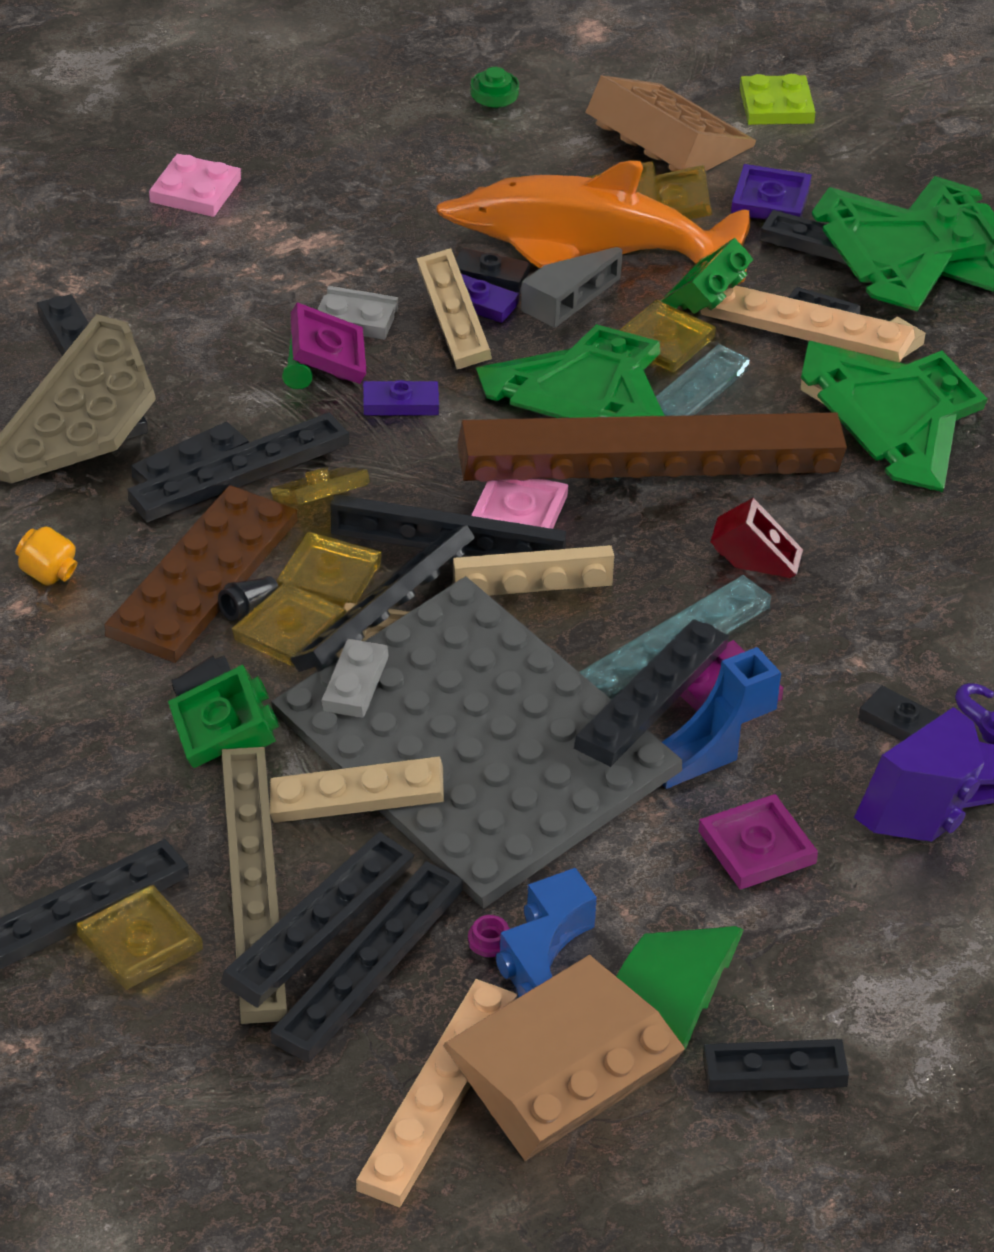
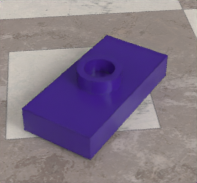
[461,274,519,323]
[363,380,439,415]

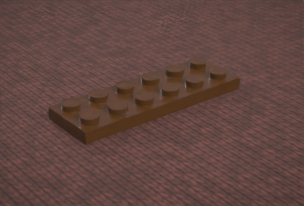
[104,485,298,663]

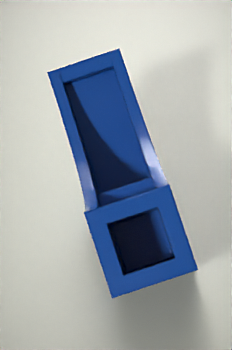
[662,647,781,789]
[496,868,597,998]

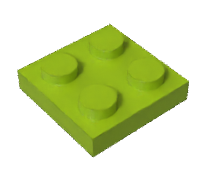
[740,74,816,125]

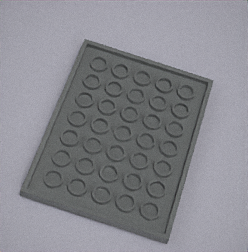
[271,576,682,909]

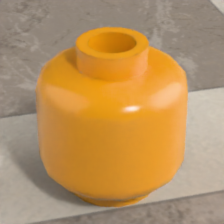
[15,526,78,586]

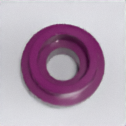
[468,915,510,957]

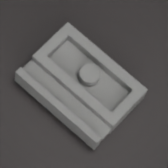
[318,286,398,340]

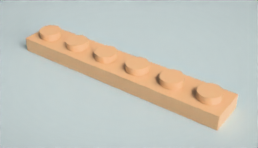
[701,285,915,363]
[356,979,518,1208]

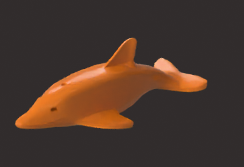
[436,160,750,285]

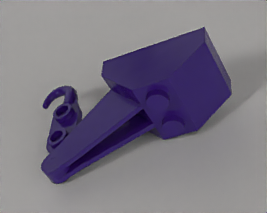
[854,683,994,842]

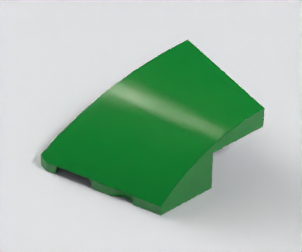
[616,926,744,1050]

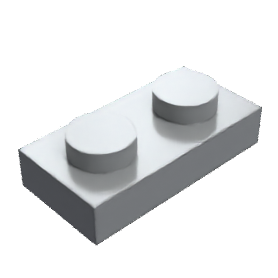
[322,639,389,718]

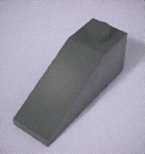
[520,247,623,328]

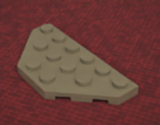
[0,314,156,484]

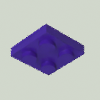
[731,164,812,220]

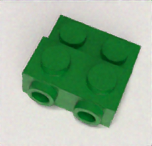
[658,238,754,314]
[168,664,280,769]

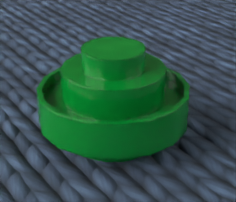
[470,67,519,108]

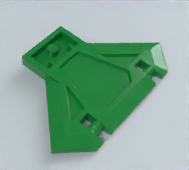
[908,176,994,292]
[812,187,986,311]
[476,324,665,418]
[801,340,987,492]

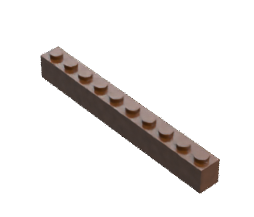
[457,412,847,482]

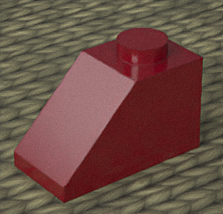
[710,498,803,578]

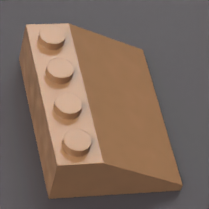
[586,75,756,175]
[443,955,685,1161]

